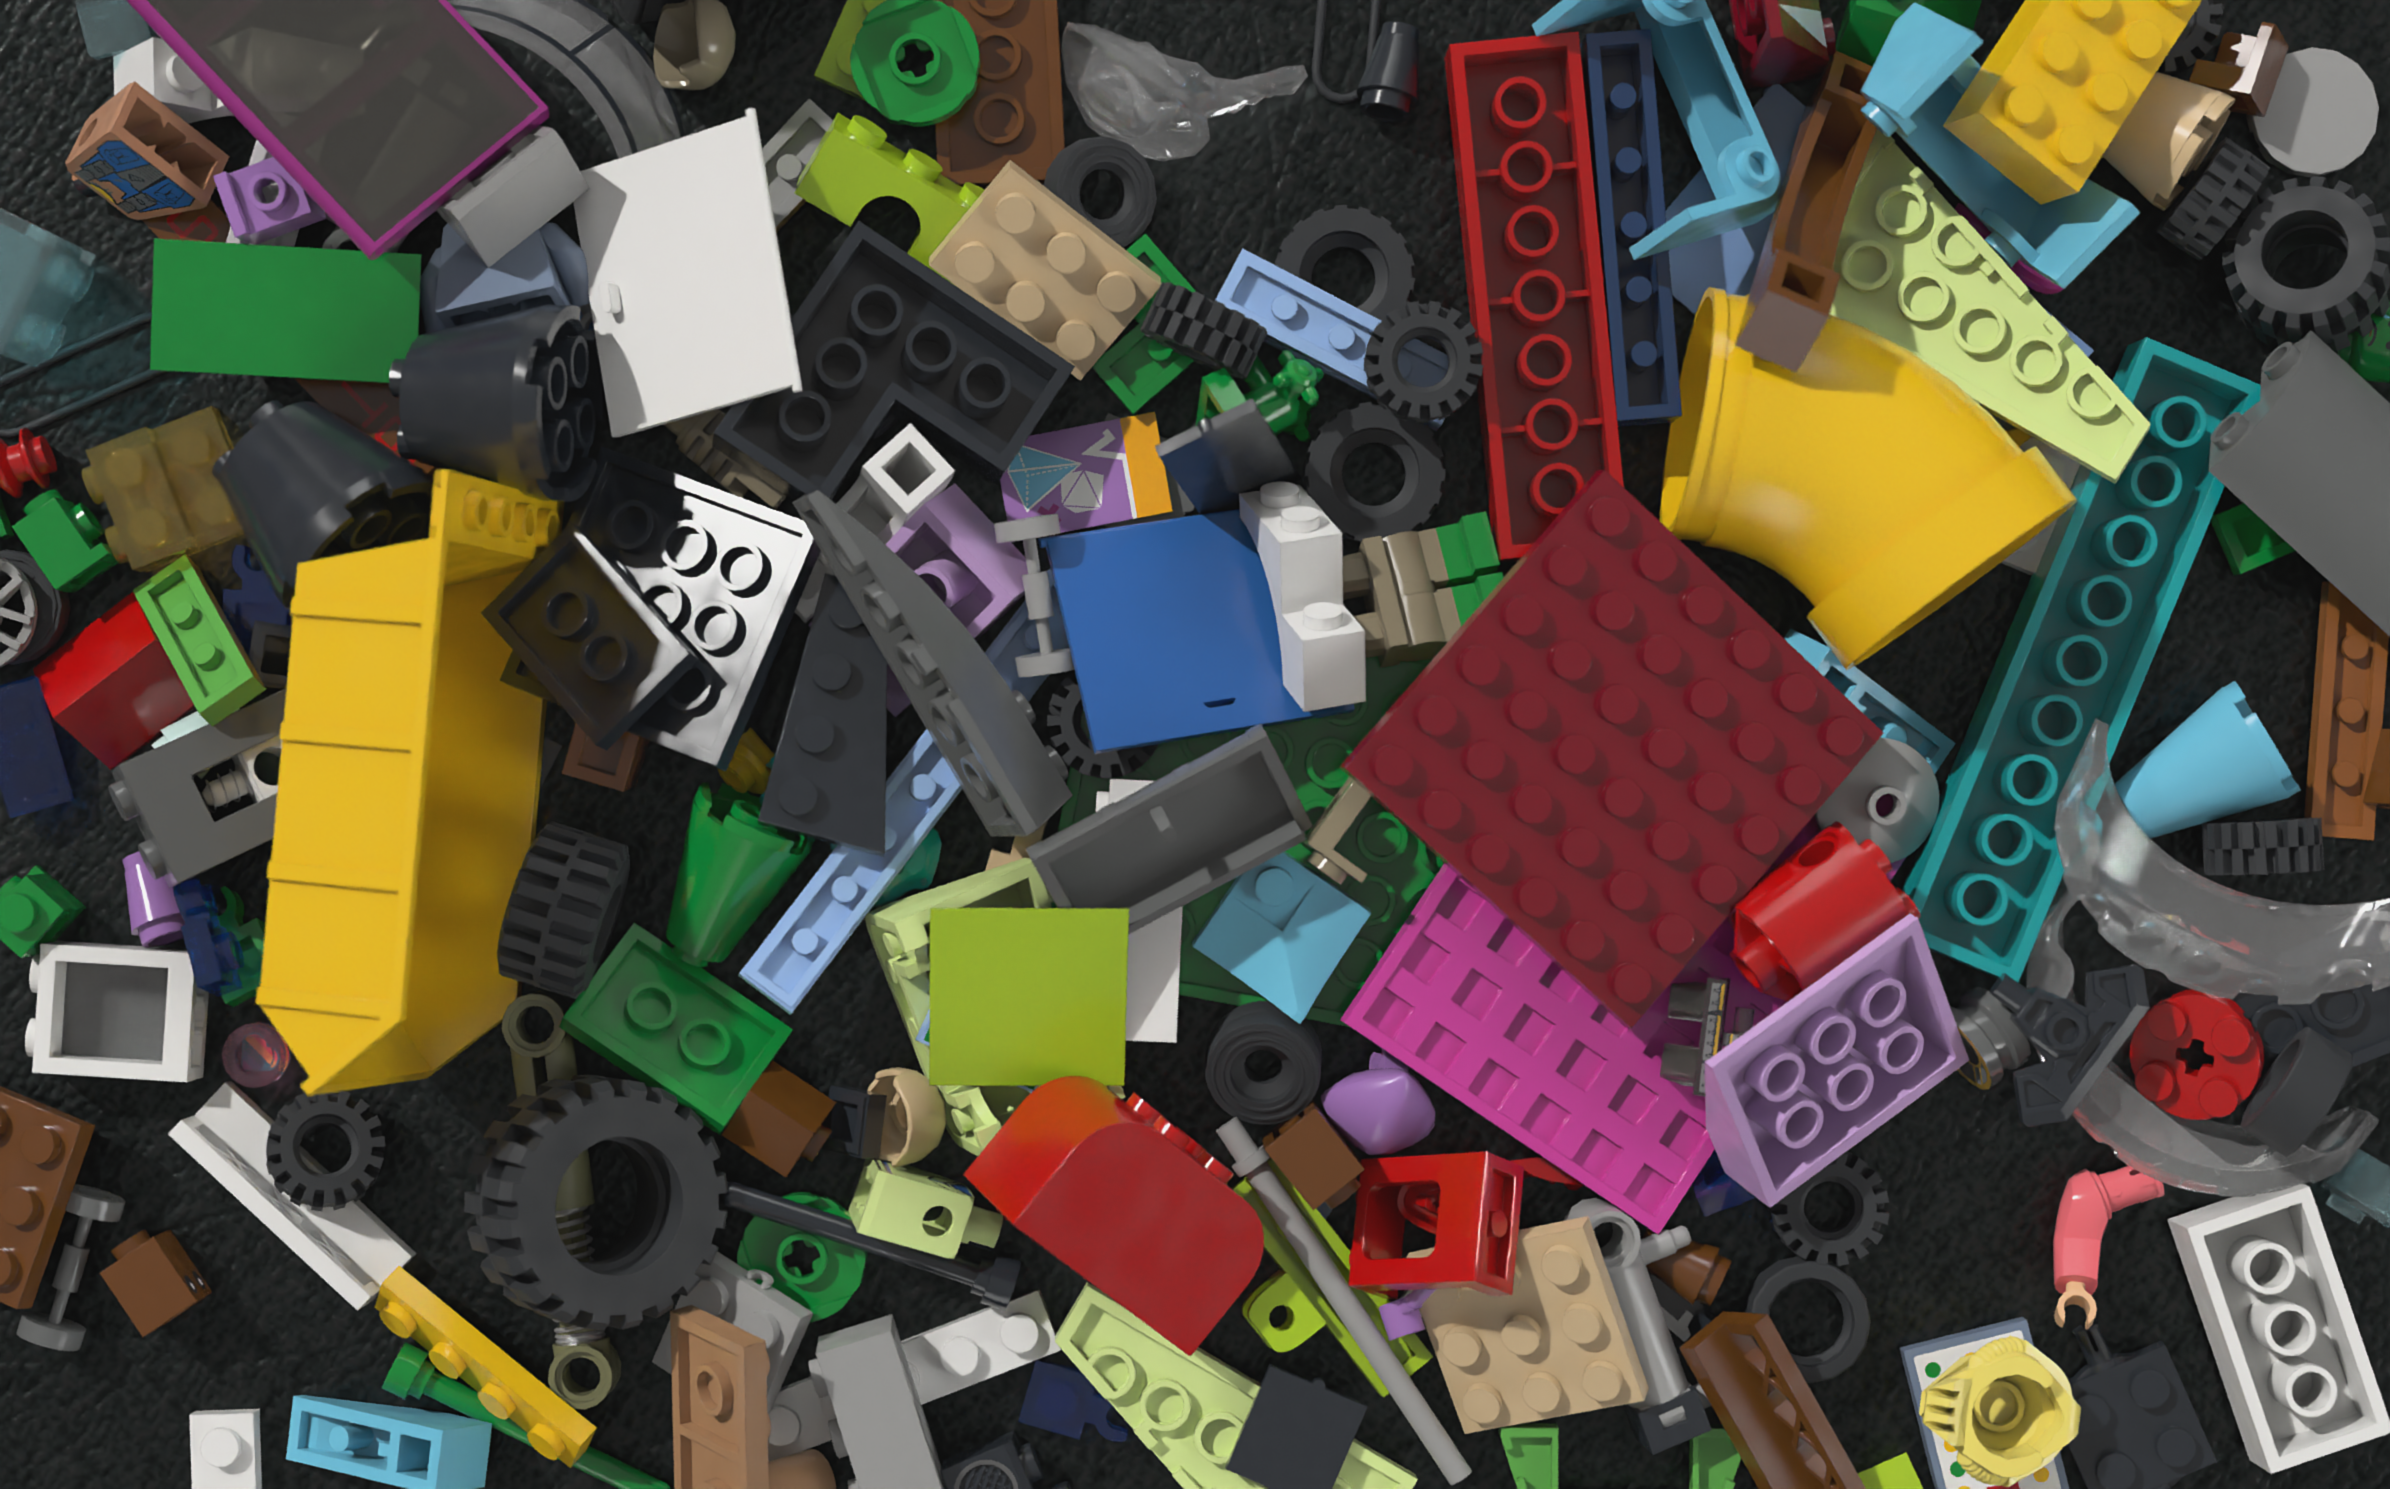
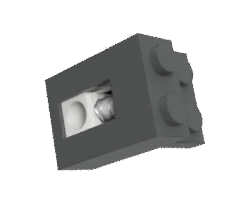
[108,688,287,888]

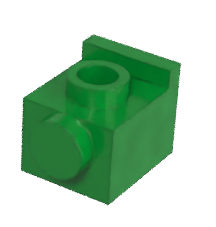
[12,489,126,593]
[0,865,86,958]

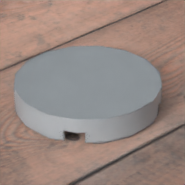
[2246,47,2379,177]

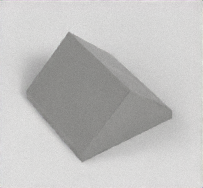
[436,126,590,268]

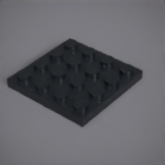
[500,446,821,771]

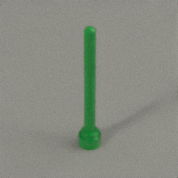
[382,1342,671,1489]

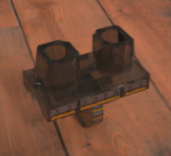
[1660,976,1755,1097]

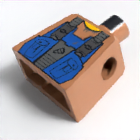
[66,81,229,220]

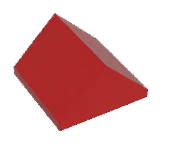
[33,592,195,770]

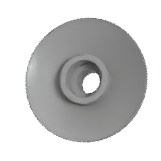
[1815,737,1939,863]

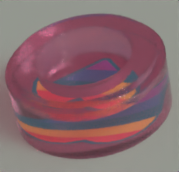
[222,1022,291,1088]

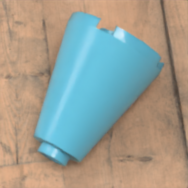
[2109,681,2300,840]

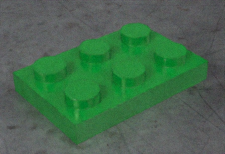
[559,923,793,1135]

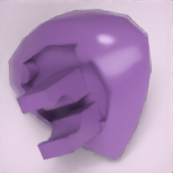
[1321,1049,1435,1155]

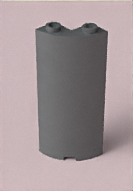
[2209,331,2390,636]

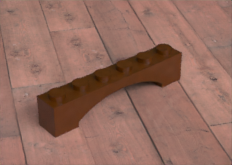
[1734,51,1877,372]

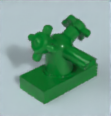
[1196,350,1324,443]

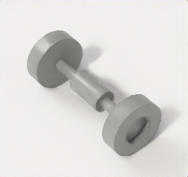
[994,514,1075,677]

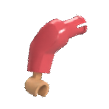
[2053,1157,2164,1330]

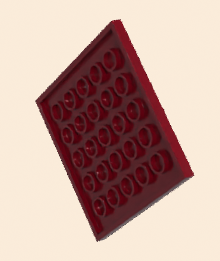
[1340,470,1884,1029]

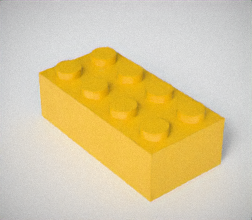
[1943,0,2202,204]

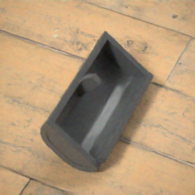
[1026,724,1313,935]

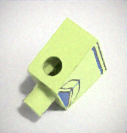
[848,1159,1003,1259]

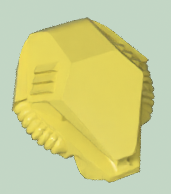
[1919,1335,2081,1487]

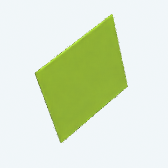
[929,908,1129,1086]

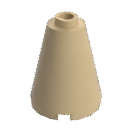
[2102,72,2235,211]

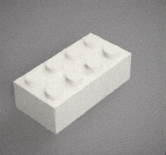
[2167,1178,2390,1474]

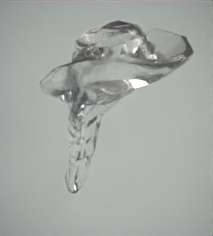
[1061,22,1308,162]

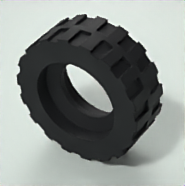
[1275,205,1415,321]
[1303,402,1446,543]

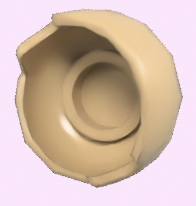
[867,1067,947,1168]

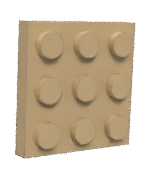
[1406,1216,1649,1434]

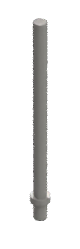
[1216,1117,1472,1485]

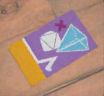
[1000,412,1173,542]

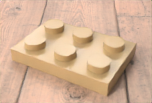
[929,160,1161,380]

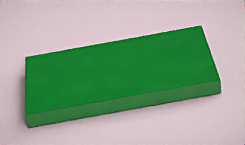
[150,238,422,383]

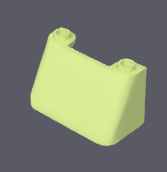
[865,858,1125,1156]

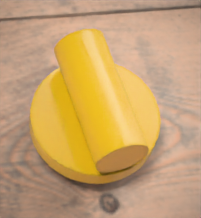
[718,728,775,794]

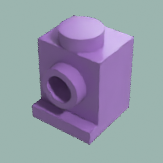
[213,157,327,245]

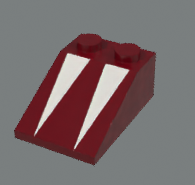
[1729,0,1836,90]

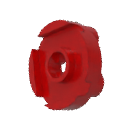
[2130,989,2264,1120]

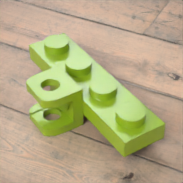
[1232,1157,1433,1397]

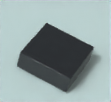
[823,1085,887,1159]

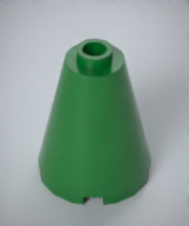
[666,782,815,967]

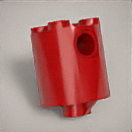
[1727,821,1921,1001]

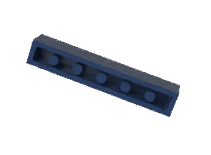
[1580,29,1682,427]

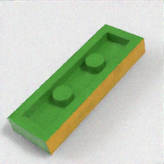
[133,554,266,727]

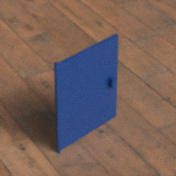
[1038,509,1355,754]

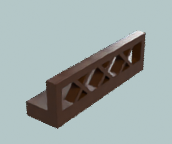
[1679,1311,1866,1489]

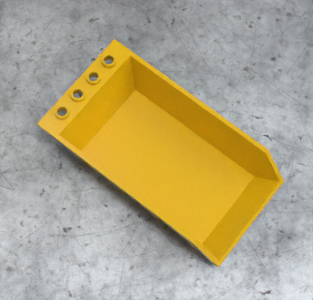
[256,470,565,1096]

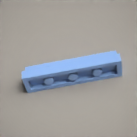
[1216,248,1448,431]

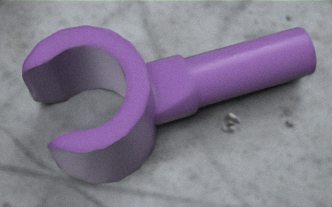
[1379,1289,1436,1341]

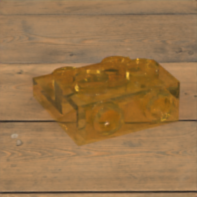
[82,406,244,573]

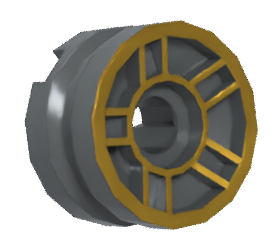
[1950,987,2031,1090]

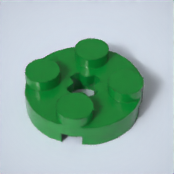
[850,0,981,127]
[737,1192,867,1322]

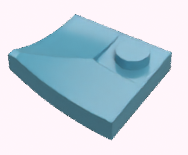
[1192,852,1371,1024]

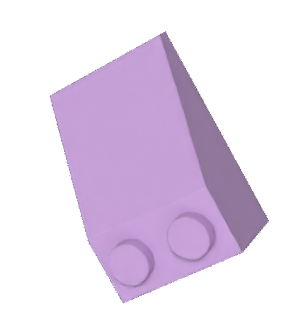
[809,484,1028,717]

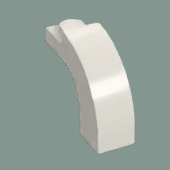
[795,423,955,623]

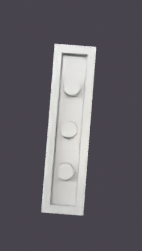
[168,1081,416,1311]

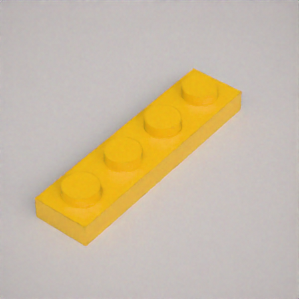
[375,1266,596,1468]

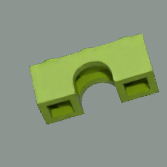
[794,113,984,287]

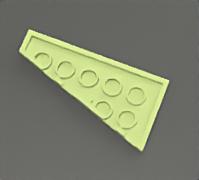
[1830,129,2150,484]
[1054,1282,1418,1489]

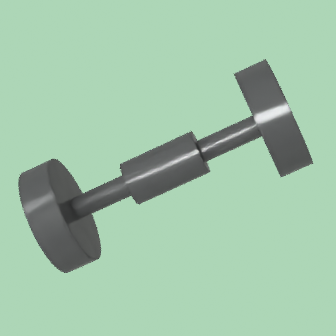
[16,1184,126,1351]

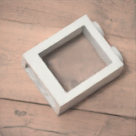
[25,941,210,1082]

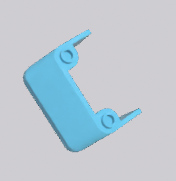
[1532,0,1782,260]
[1861,2,2140,289]

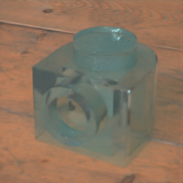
[2321,1143,2390,1228]

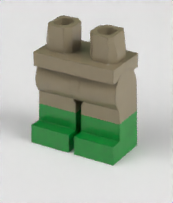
[1342,511,1504,668]

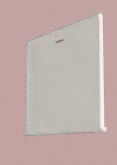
[573,108,803,437]

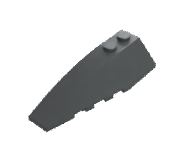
[792,490,1072,837]

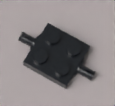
[2067,1320,2217,1489]

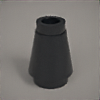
[1356,22,1420,123]

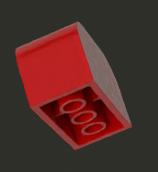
[963,1076,1264,1356]

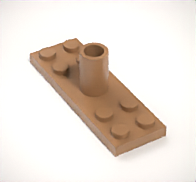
[670,1305,836,1489]

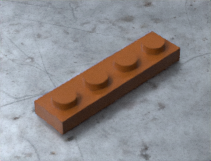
[2304,581,2389,840]

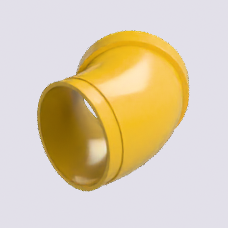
[1660,287,2077,670]

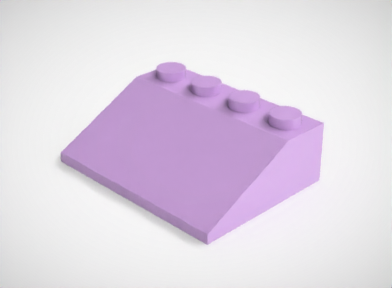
[1705,914,1969,1208]

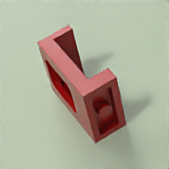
[1348,1152,1524,1299]

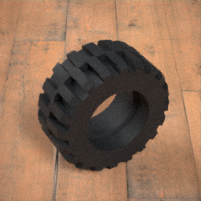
[464,1075,728,1331]

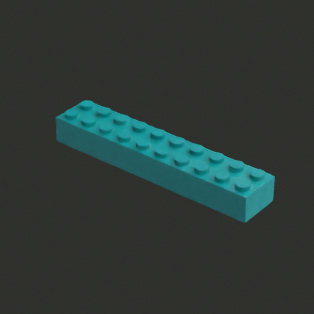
[1901,337,2261,982]

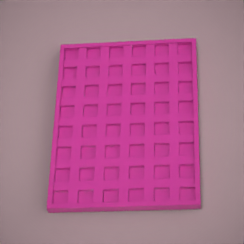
[1340,794,1906,1235]

